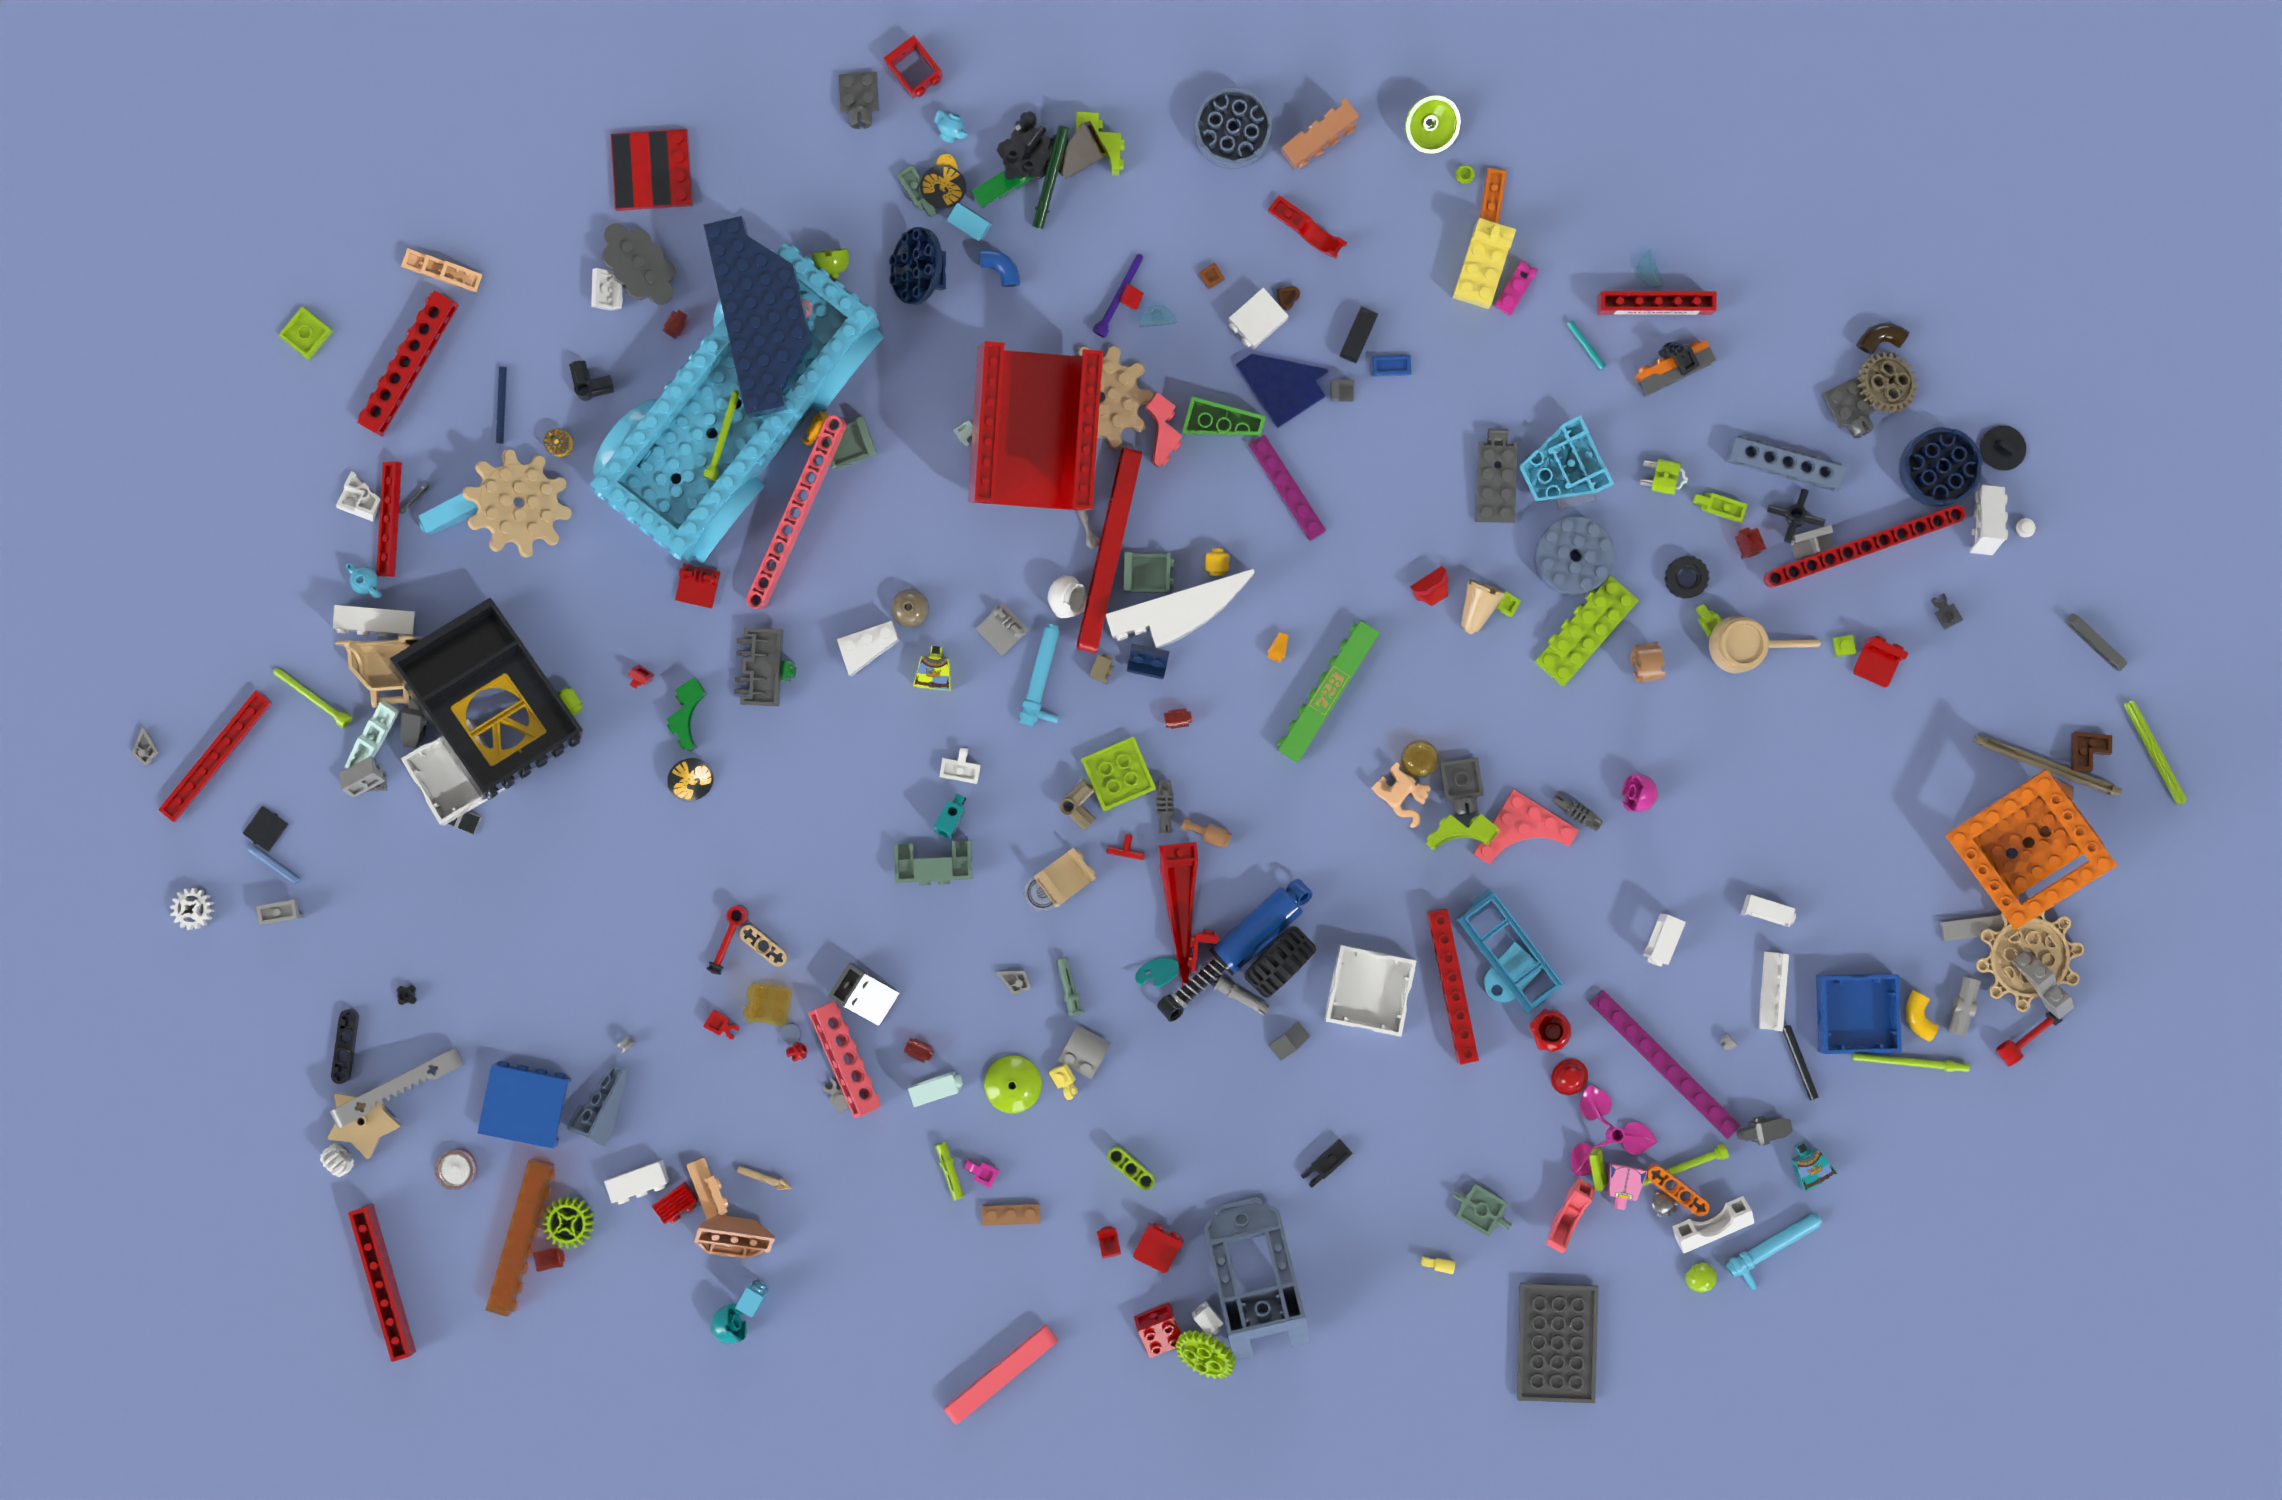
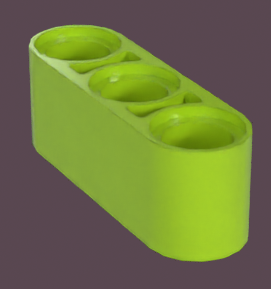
[1108,1146,1155,1190]

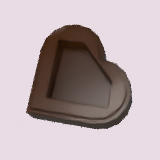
[1277,286,1300,311]

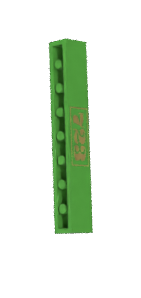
[1277,621,1380,763]

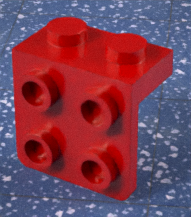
[1853,636,1908,688]
[1187,929,1219,972]
[1133,1222,1184,1273]

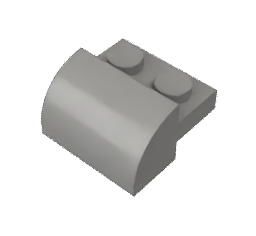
[1057,1024,1111,1079]

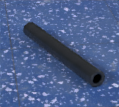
[1783,1025,1819,1100]

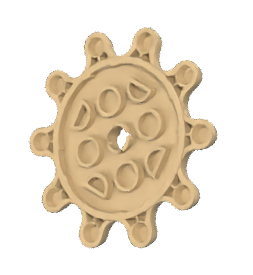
[1077,345,1154,450]
[462,449,572,558]
[1976,912,2084,1012]

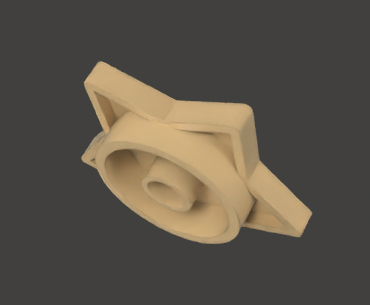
[328,1093,402,1159]

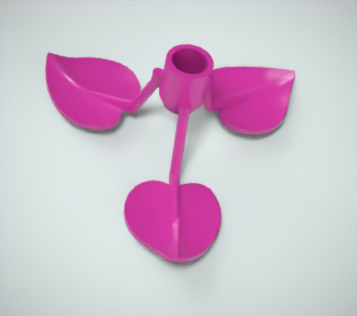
[1570,1085,1657,1176]

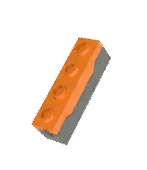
[1634,340,1717,397]

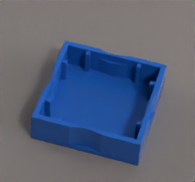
[1816,973,1902,1054]

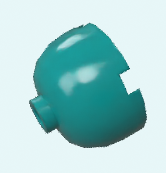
[710,1304,747,1344]

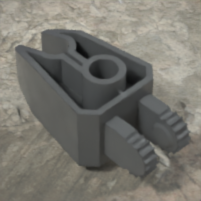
[400,697,429,748]
[1736,1116,1793,1146]

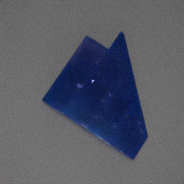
[1236,354,1329,429]

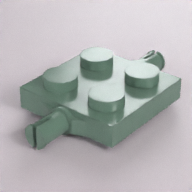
[1451,1183,1512,1237]

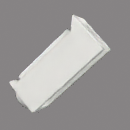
[1741,894,1796,927]

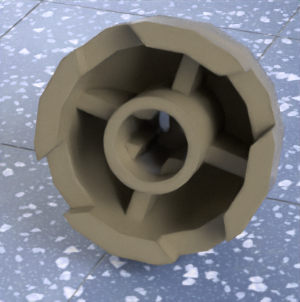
[891,590,929,628]

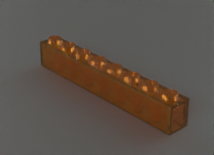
[485,1158,556,1317]

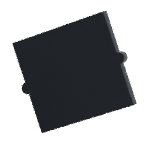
[242,806,289,852]

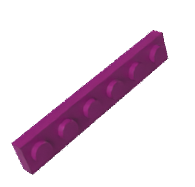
[1248,434,1326,541]

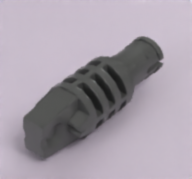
[1156,780,1174,833]
[1552,792,1603,831]

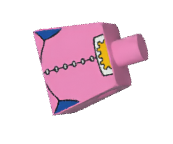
[1607,1162,1647,1210]

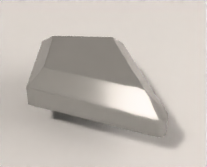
[131,728,159,767]
[996,970,1032,995]

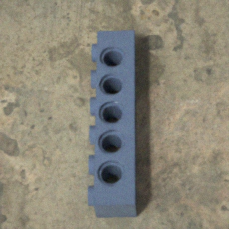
[1726,435,1847,492]

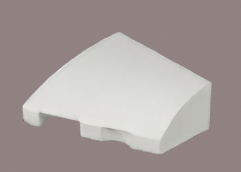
[336,471,381,522]

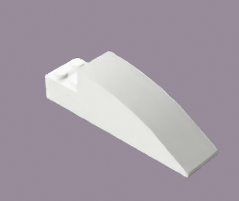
[1106,569,1255,649]

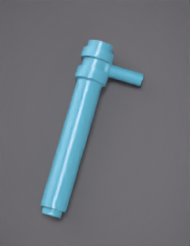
[1019,624,1060,727]
[1725,1214,1822,1290]

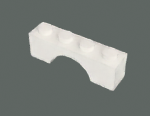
[1672,1196,1754,1253]

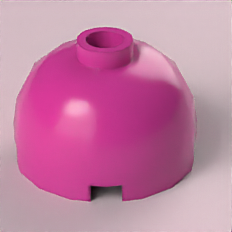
[1622,773,1658,812]

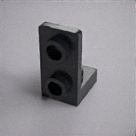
[1658,342,1700,376]

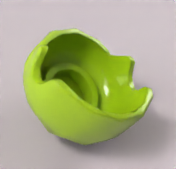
[1685,1262,1717,1293]

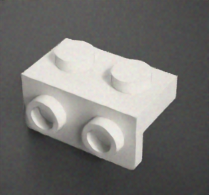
[591,268,623,311]

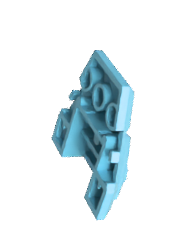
[1519,415,1614,501]

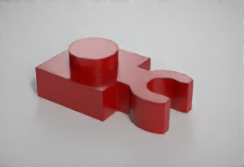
[703,1009,740,1040]

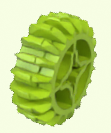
[542,1196,595,1249]

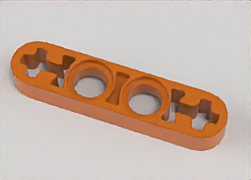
[1646,1163,1710,1216]

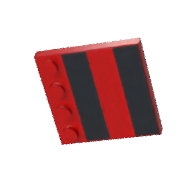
[611,129,693,211]

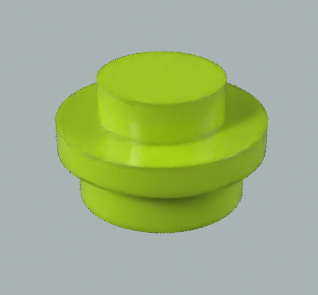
[1455,165,1475,184]

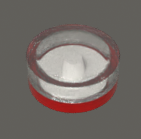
[435,1149,477,1190]

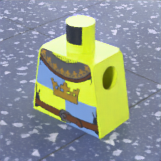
[913,646,951,691]

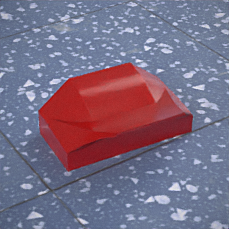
[1410,566,1449,606]

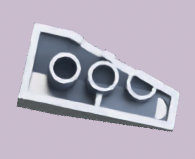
[566,1064,628,1146]

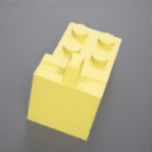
[1452,218,1516,309]

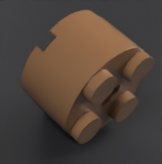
[1629,641,1665,683]

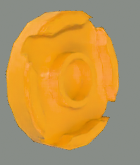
[802,410,828,447]

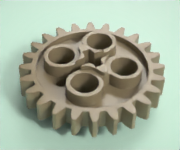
[1857,352,1918,414]

